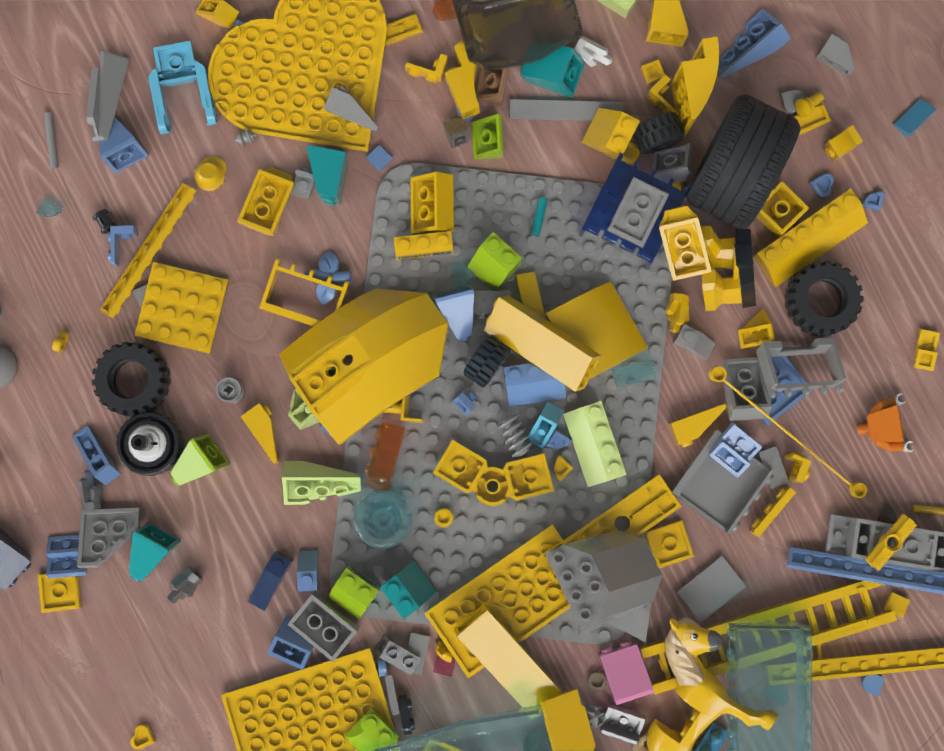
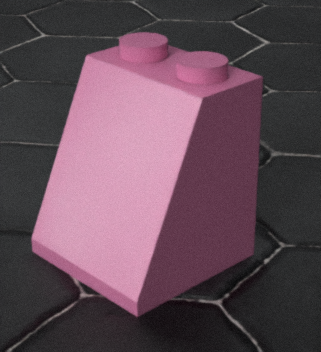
[598,640,654,705]

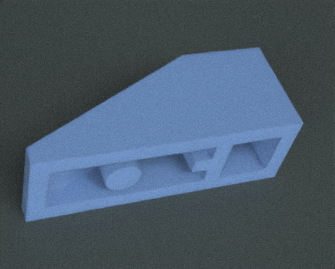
[72,425,121,485]

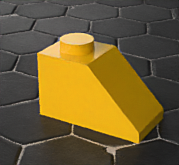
[195,0,239,28]

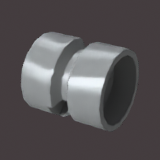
[216,377,245,404]

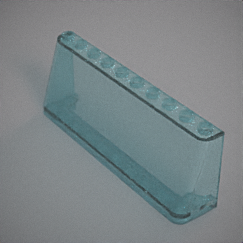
[726,621,812,751]

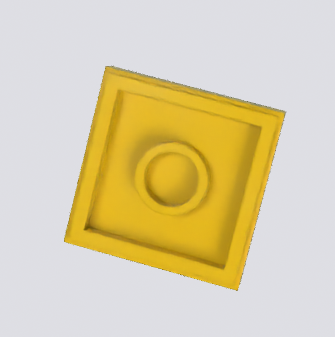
[645,520,695,568]
[37,573,82,613]

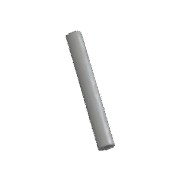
[44,112,58,169]

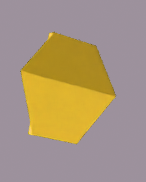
[738,308,775,349]

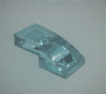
[612,360,657,388]

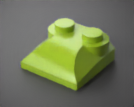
[344,708,400,751]

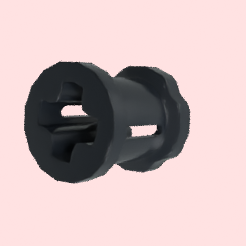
[92,209,117,234]

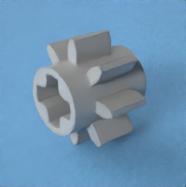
[585,704,605,729]

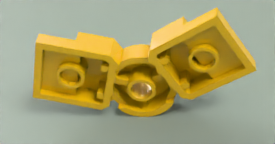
[433,440,554,506]

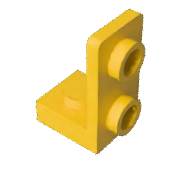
[405,54,448,83]
[647,74,679,116]

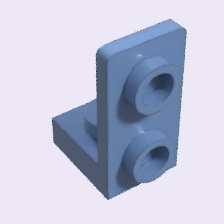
[108,225,138,267]

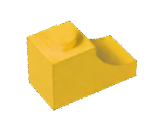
[824,125,863,161]

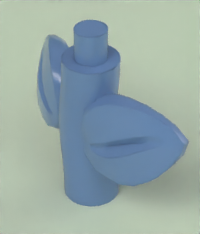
[304,251,351,305]

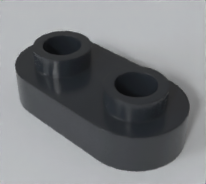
[399,695,415,735]

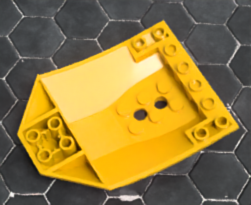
[279,288,449,445]

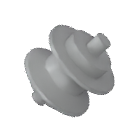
[234,127,257,148]

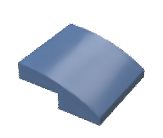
[709,422,762,478]
[46,535,87,579]

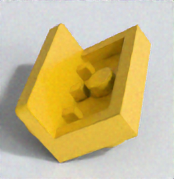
[784,452,811,483]

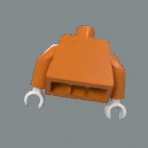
[857,393,913,452]

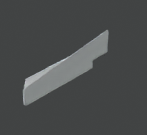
[86,51,129,142]

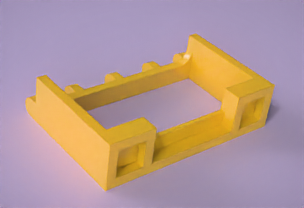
[259,258,349,326]

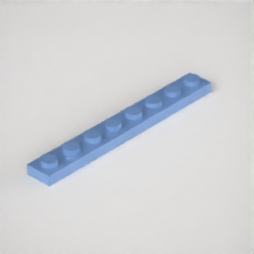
[787,547,944,594]

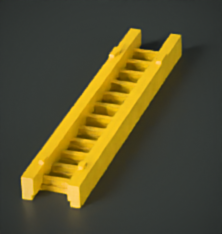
[638,580,897,695]

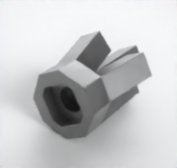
[78,470,103,510]
[167,566,203,604]

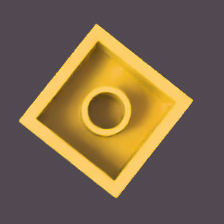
[756,181,809,239]

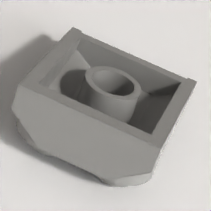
[651,143,693,186]

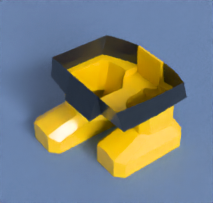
[701,224,756,311]

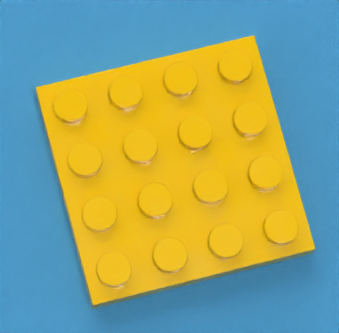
[134,262,229,354]

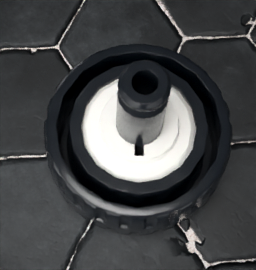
[116,412,184,476]

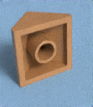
[475,60,510,105]

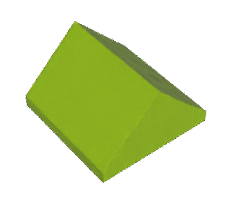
[471,114,503,160]

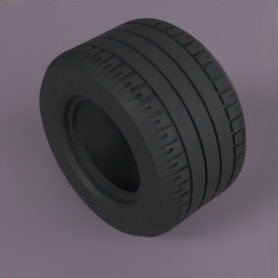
[686,94,801,229]

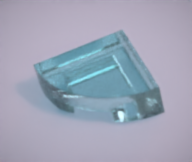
[36,197,64,217]

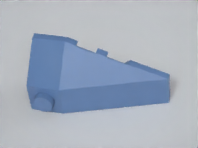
[717,8,791,78]

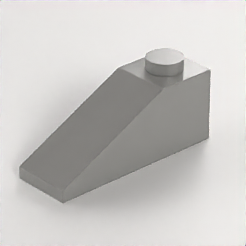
[324,86,380,133]

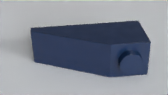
[248,551,294,611]

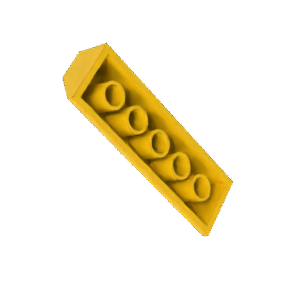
[753,189,868,288]

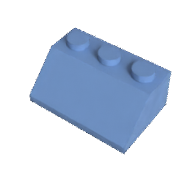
[503,363,566,407]

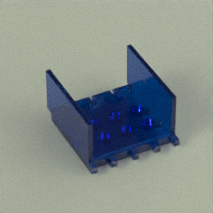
[579,153,690,270]

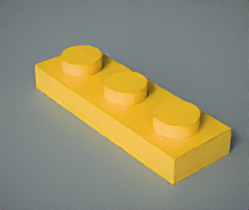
[750,487,796,537]

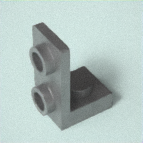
[374,634,421,675]

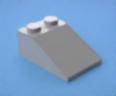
[722,357,772,421]

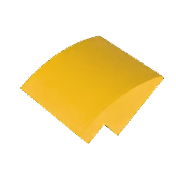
[671,36,719,138]
[545,281,648,380]

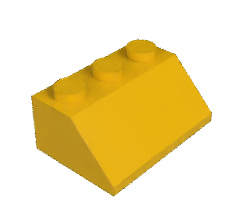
[410,171,454,235]

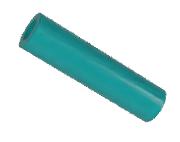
[530,197,548,237]

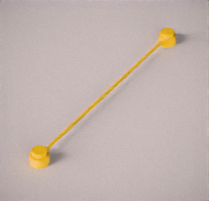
[709,366,867,498]

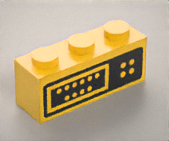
[394,231,454,260]

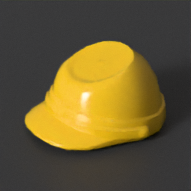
[194,156,227,191]

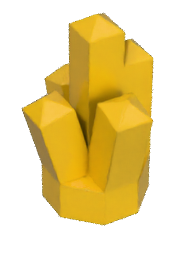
[665,293,690,334]

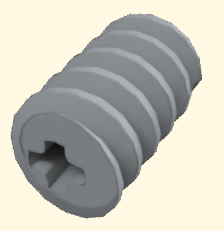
[498,414,533,458]

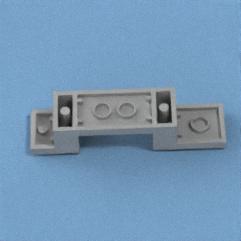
[824,514,944,573]

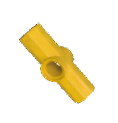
[864,514,917,571]

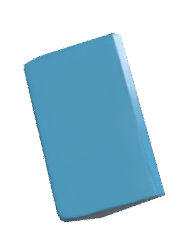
[893,98,937,138]

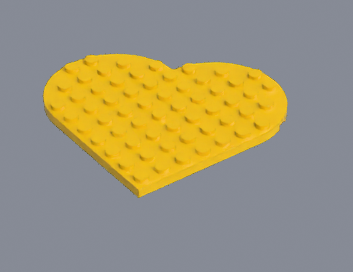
[208,0,387,152]

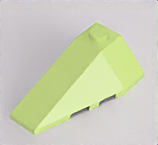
[282,461,361,505]

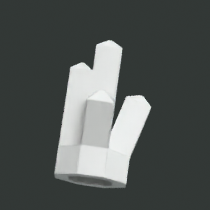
[574,36,612,67]

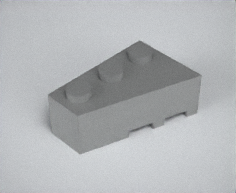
[609,603,651,642]

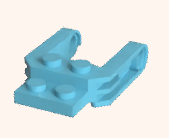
[148,41,217,135]

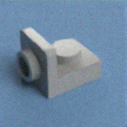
[291,168,315,200]

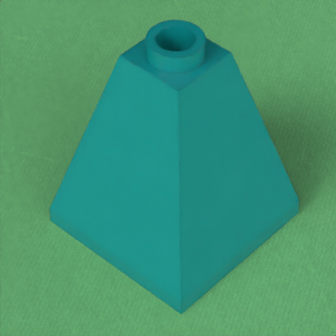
[128,522,181,582]

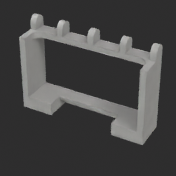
[756,337,847,398]

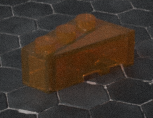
[364,422,405,493]

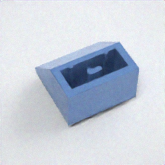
[267,615,314,670]

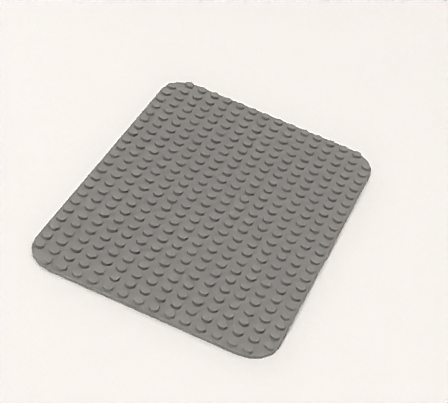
[330,163,672,644]

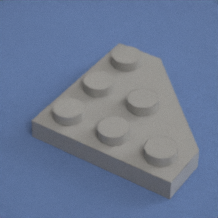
[77,508,141,568]

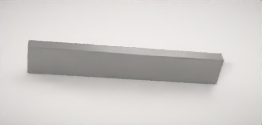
[509,99,623,121]

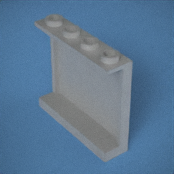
[671,430,774,534]

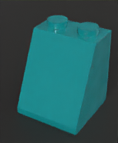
[520,40,585,98]
[307,145,349,206]
[380,560,437,619]

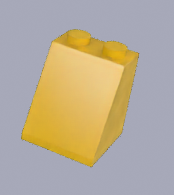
[645,0,689,47]
[581,108,640,159]

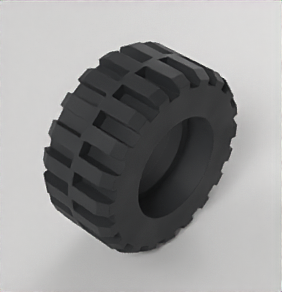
[785,261,864,336]
[92,342,171,416]

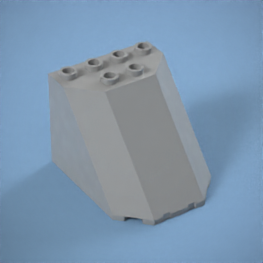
[545,530,663,635]

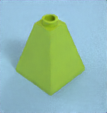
[170,434,230,486]

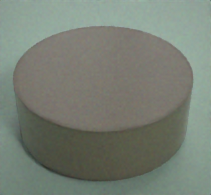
[587,671,607,691]

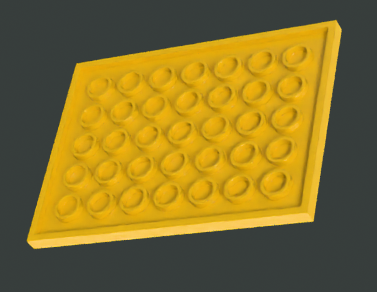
[221,647,402,751]

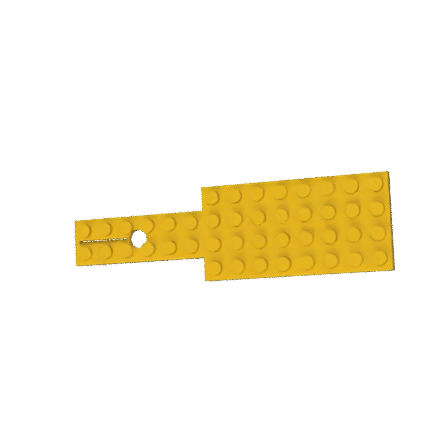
[424,474,682,678]

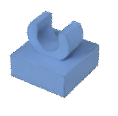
[453,391,477,416]

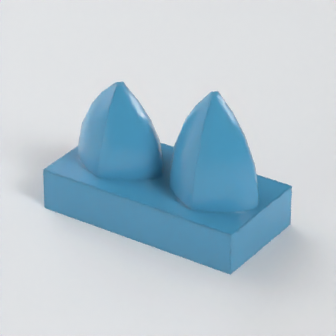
[693,722,729,751]

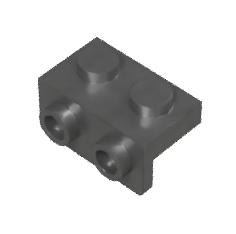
[600,703,646,745]

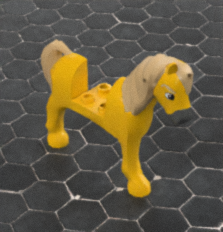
[632,617,778,751]

